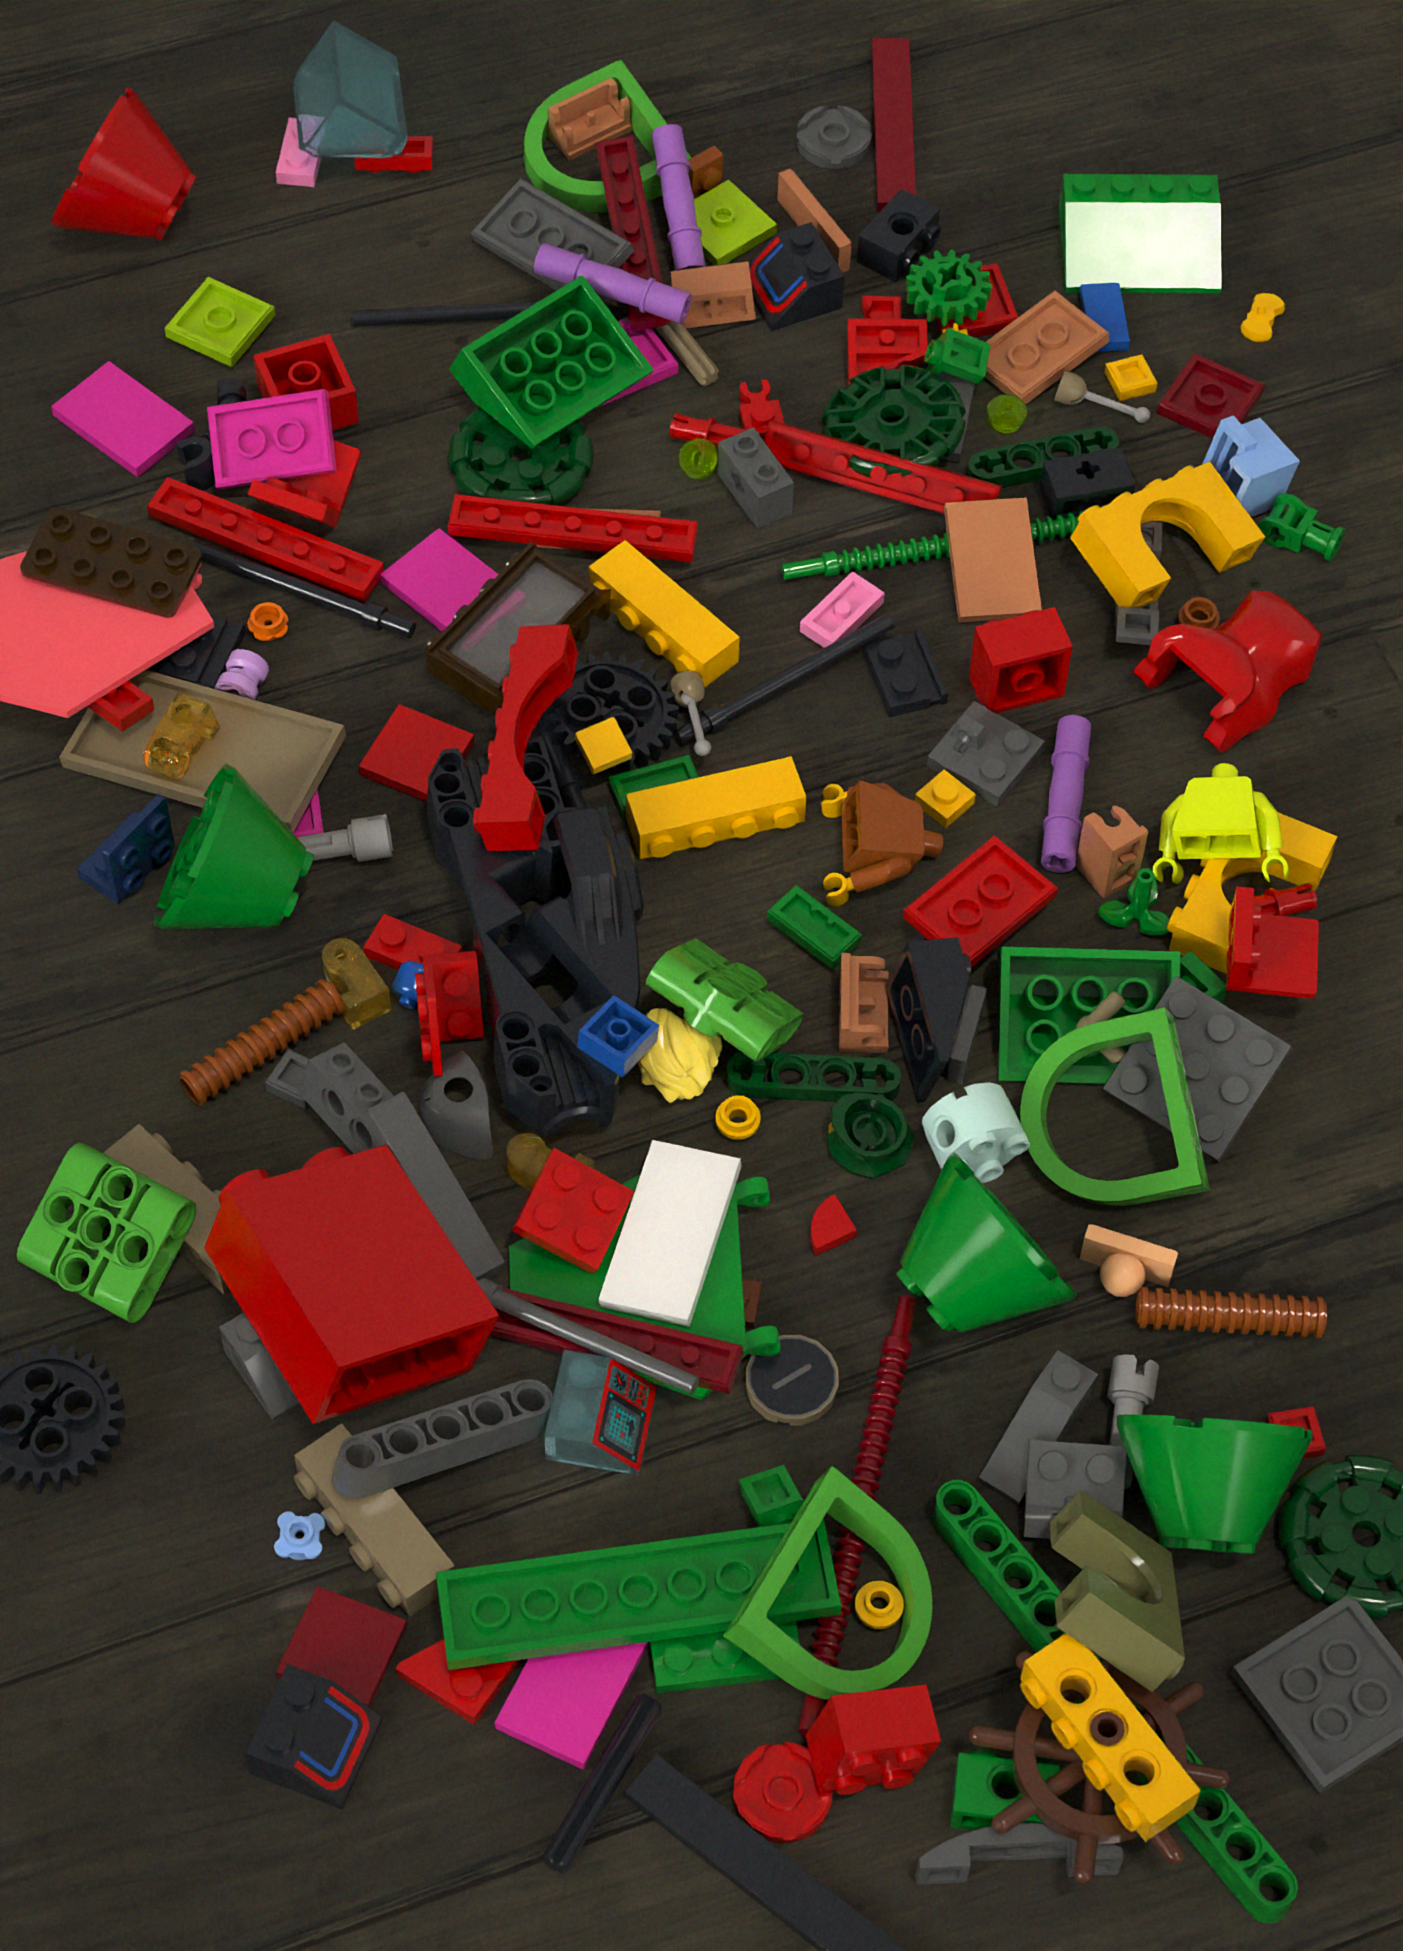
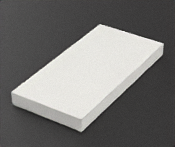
[598,1140,742,1327]

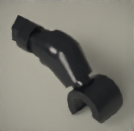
[175,378,247,491]

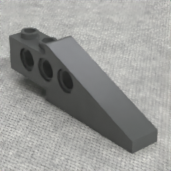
[301,1042,505,1280]

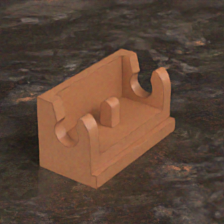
[548,78,632,161]
[671,261,756,328]
[1075,806,1148,899]
[839,953,888,1053]

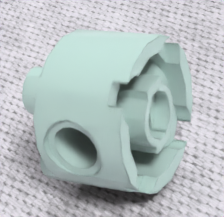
[922,1082,1030,1183]

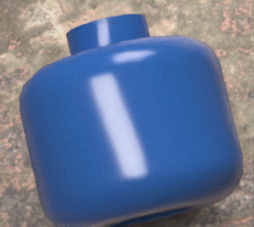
[391,961,424,1010]

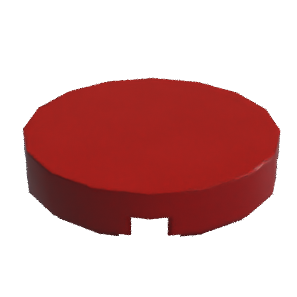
[733,1742,833,1844]

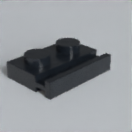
[157,614,246,689]
[863,629,948,718]

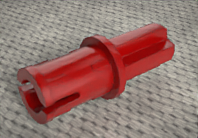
[669,413,746,450]
[1230,883,1317,916]

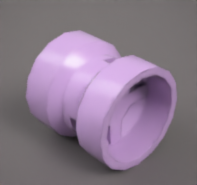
[214,649,269,700]

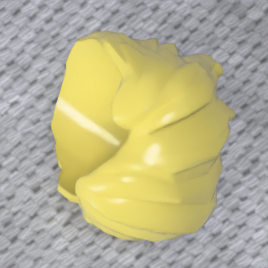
[638,1008,722,1103]

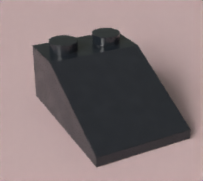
[885,937,971,1103]

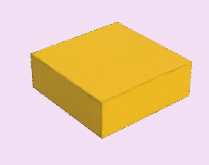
[1104,354,1157,401]
[574,717,632,775]

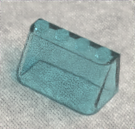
[293,20,408,158]

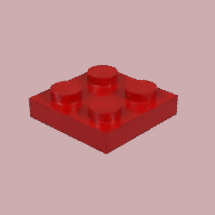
[511,1148,635,1274]

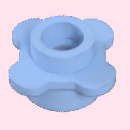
[274,1512,325,1560]

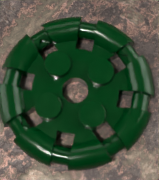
[822,365,966,480]
[448,407,594,506]
[1279,1454,1403,1619]

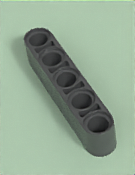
[332,1379,553,1499]

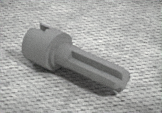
[297,814,393,862]
[1107,1354,1159,1489]

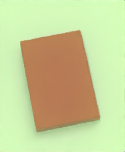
[985,291,1109,407]
[944,498,1042,623]

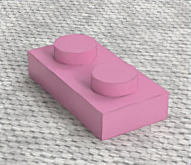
[276,118,328,187]
[800,571,885,648]

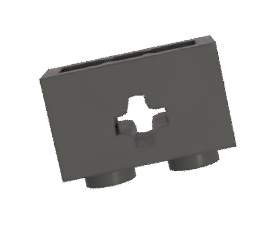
[717,427,794,529]

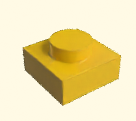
[915,770,976,829]

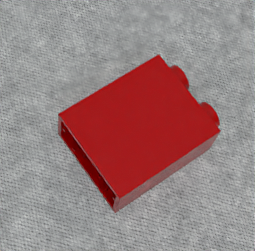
[204,1145,499,1424]

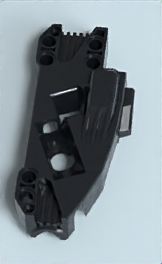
[427,736,644,1137]

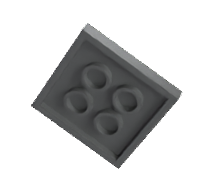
[1103,976,1292,1162]
[1231,1597,1403,1795]

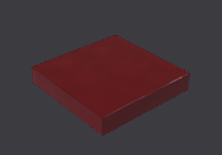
[1157,353,1265,439]
[276,1586,408,1708]

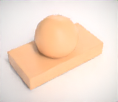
[1080,1224,1178,1297]

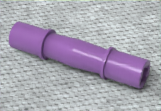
[652,124,706,271]
[534,243,692,324]
[1041,715,1091,873]

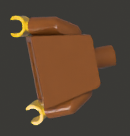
[821,780,943,907]

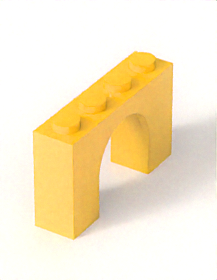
[1070,462,1265,608]
[1167,812,1337,974]

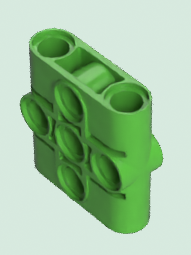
[645,938,805,1062]
[17,1142,197,1323]

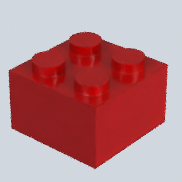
[253,334,359,430]
[969,607,1073,714]
[805,1685,941,1795]

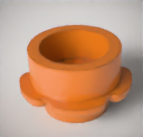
[247,602,288,641]

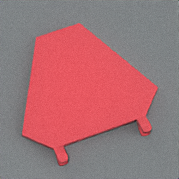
[0,551,214,718]

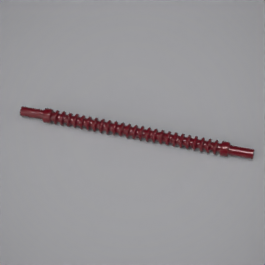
[798,1295,917,1735]

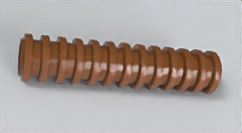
[179,979,344,1106]
[1136,1287,1327,1338]

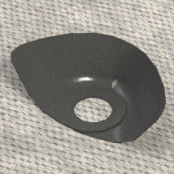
[417,1050,494,1160]

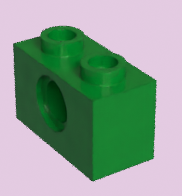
[950,1749,1059,1831]

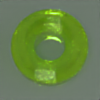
[987,395,1027,433]
[679,438,718,479]

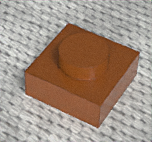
[688,146,724,197]

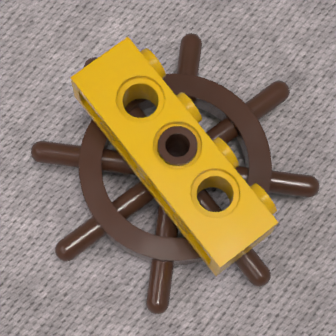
[968,1633,1230,1884]

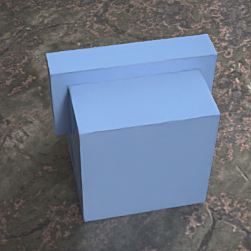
[1203,415,1300,517]

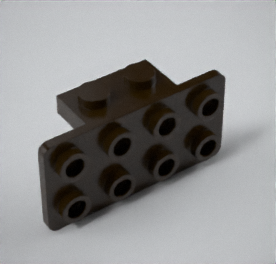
[20,507,202,618]

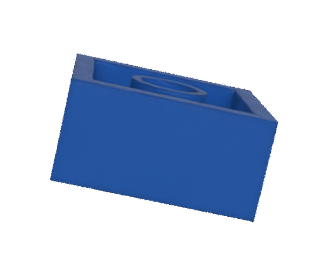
[577,995,659,1078]

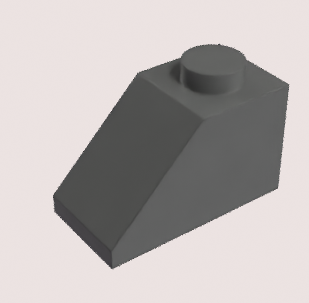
[219,1312,301,1422]

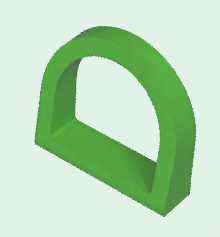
[524,60,691,213]
[1020,1007,1210,1206]
[723,1466,932,1700]

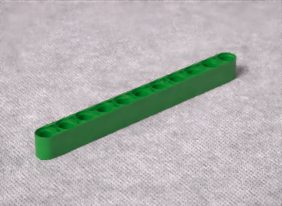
[933,1480,1298,1924]

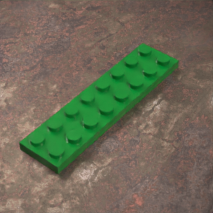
[436,1518,841,1670]

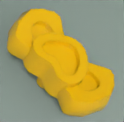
[1241,293,1285,342]

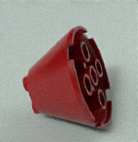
[51,87,197,241]

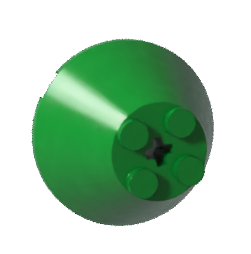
[153,764,314,929]
[896,1152,1077,1333]
[1117,1414,1313,1554]

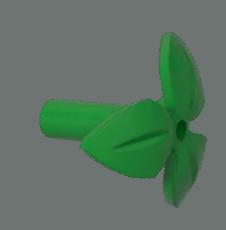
[1098,868,1170,935]

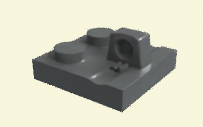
[926,701,1045,807]
[1023,1439,1126,1539]

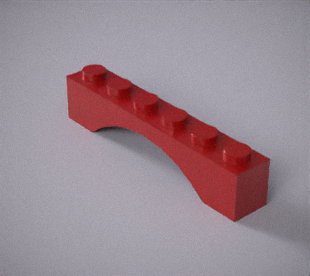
[473,624,579,851]

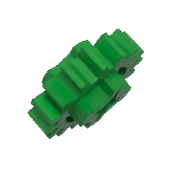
[905,250,992,326]

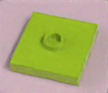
[694,180,777,266]
[165,277,275,367]

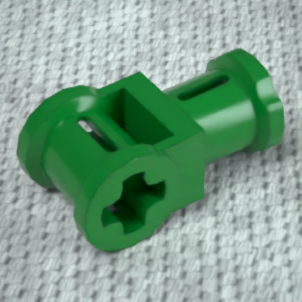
[1258,493,1346,561]

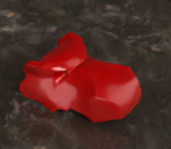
[1133,591,1322,753]

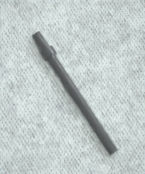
[475,1278,700,1395]

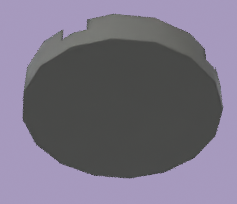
[796,105,872,169]

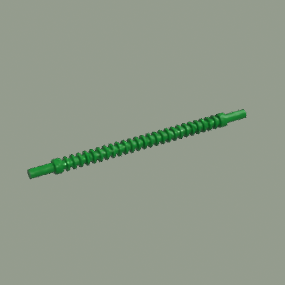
[781,511,1084,580]

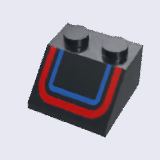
[749,223,845,332]
[245,1664,383,1809]

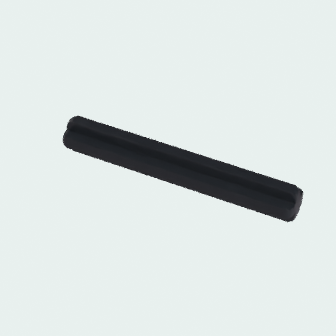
[543,1694,661,1873]

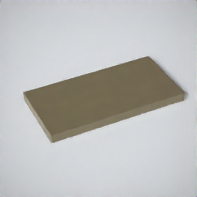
[59,670,346,832]

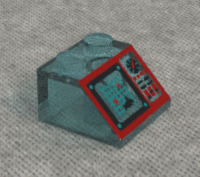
[545,1350,657,1476]

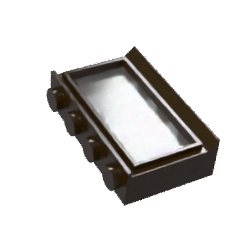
[426,541,611,716]

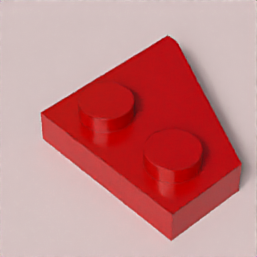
[847,319,927,385]
[396,1639,521,1725]

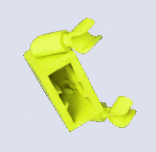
[1152,763,1289,884]

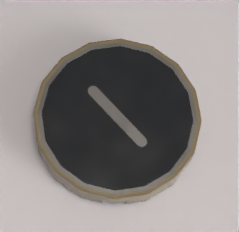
[746,1335,839,1426]

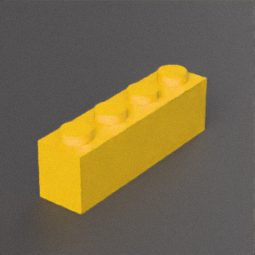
[589,540,740,687]
[626,756,807,860]

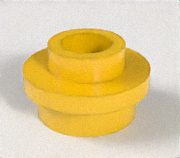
[715,1095,761,1140]
[855,1581,904,1629]

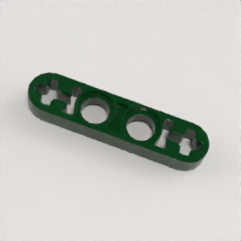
[967,426,1119,488]
[726,1052,902,1102]

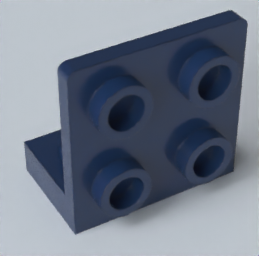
[77,794,175,904]

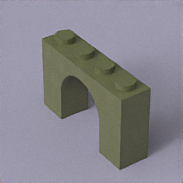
[1050,1489,1185,1692]

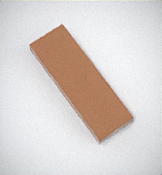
[777,169,851,273]

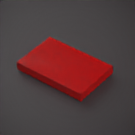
[903,835,1058,968]

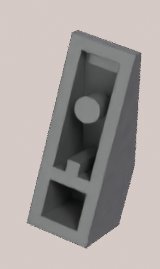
[978,1350,1098,1506]

